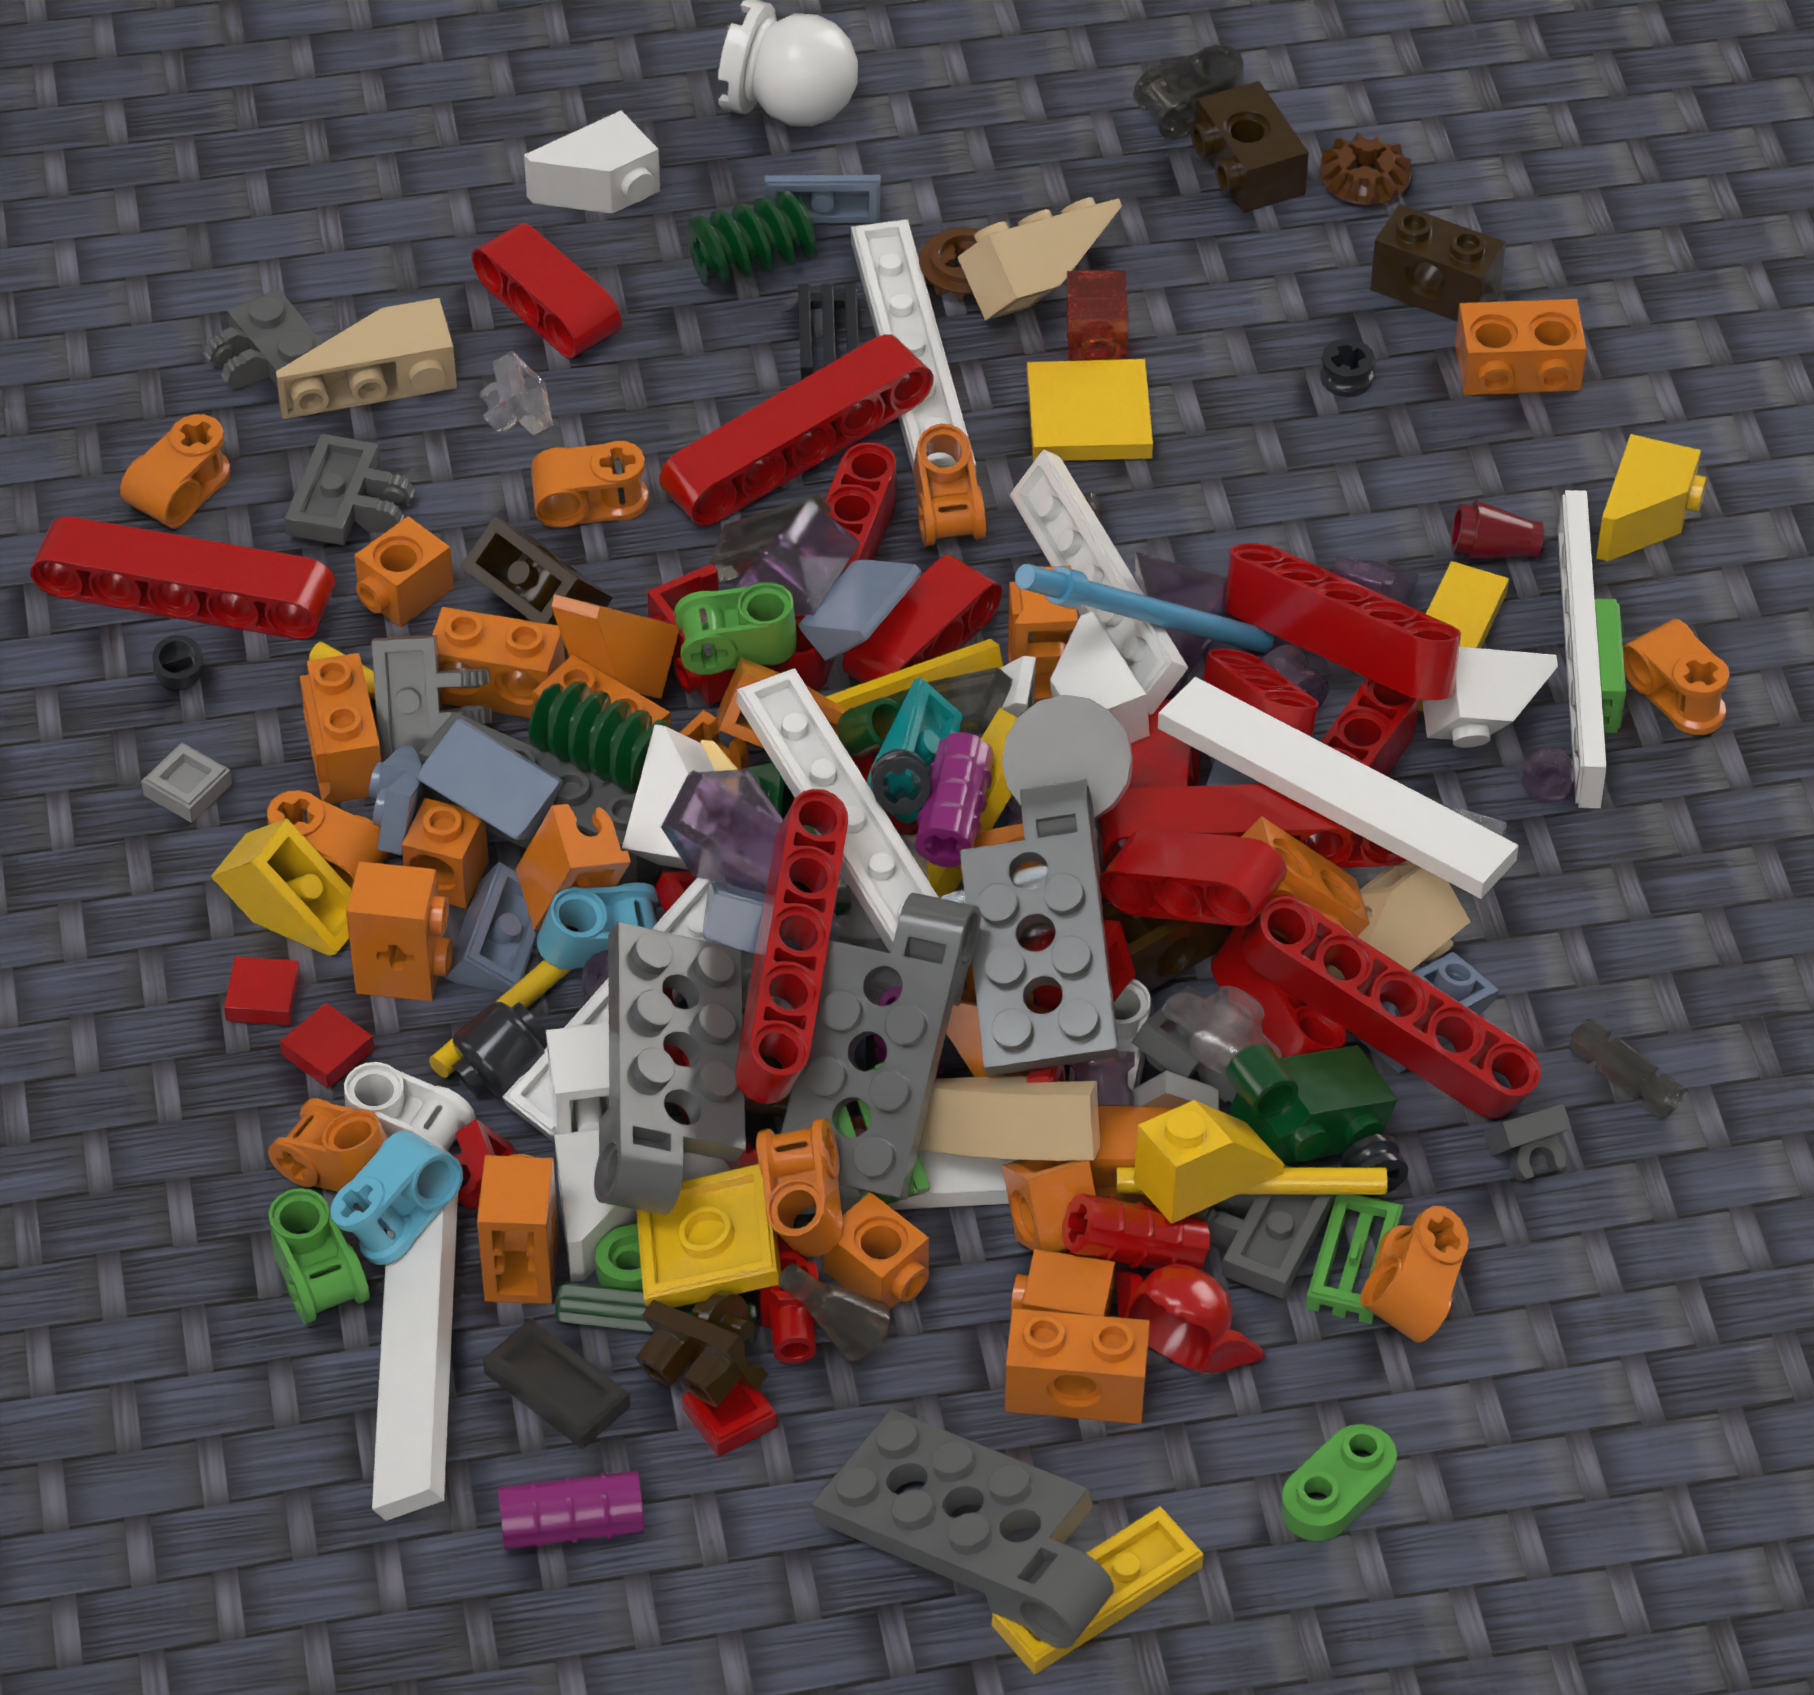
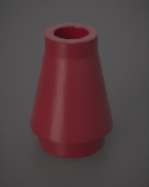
[1451,500,1544,560]

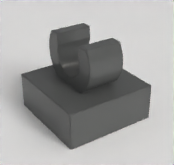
[1483,1103,1572,1182]

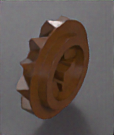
[1319,132,1411,205]
[919,228,981,303]

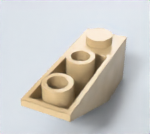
[958,197,1122,321]
[276,298,457,420]
[1325,860,1470,1031]

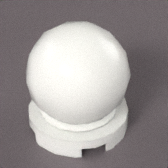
[718,0,858,127]

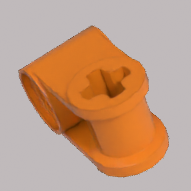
[120,414,231,529]
[913,424,986,547]
[531,441,649,528]
[1623,619,1729,735]
[267,790,390,889]
[268,1098,388,1192]
[756,1118,844,1257]
[1360,1206,1469,1343]

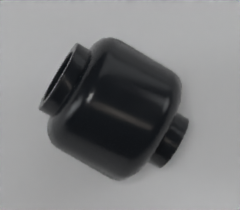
[451,1002,547,1099]

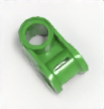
[674,582,797,675]
[268,1188,370,1324]

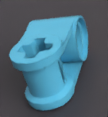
[537,882,659,970]
[330,1131,463,1265]

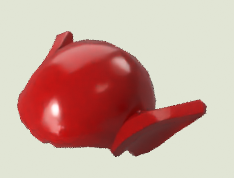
[1115,1263,1265,1373]

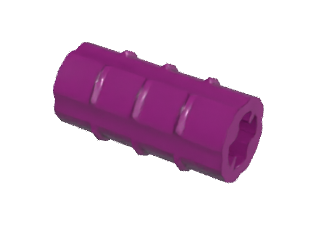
[915,732,994,867]
[497,1470,644,1550]

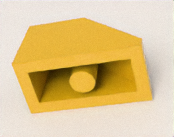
[1596,434,1707,562]
[211,818,352,956]
[1134,1100,1284,1224]

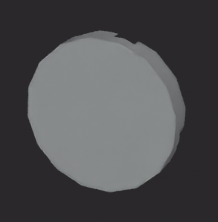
[1002,695,1133,821]

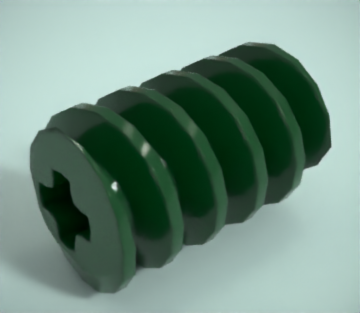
[687,191,817,284]
[528,681,673,793]

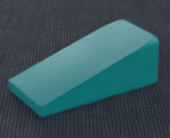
[866,677,963,823]

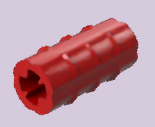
[1062,1193,1210,1269]

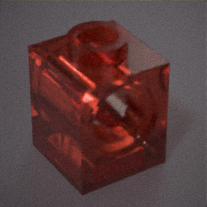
[1065,270,1128,361]

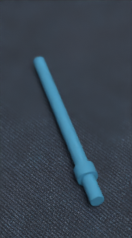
[1015,564,1274,653]

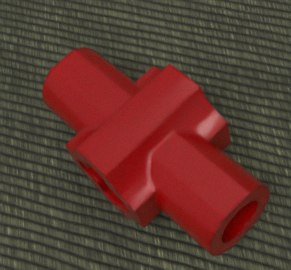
[759,1227,819,1364]

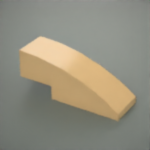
[918,1076,1100,1160]

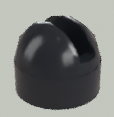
[153,635,203,691]

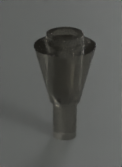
[778,1264,890,1361]

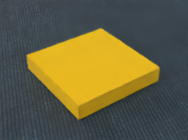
[1027,359,1153,462]
[636,1164,782,1308]

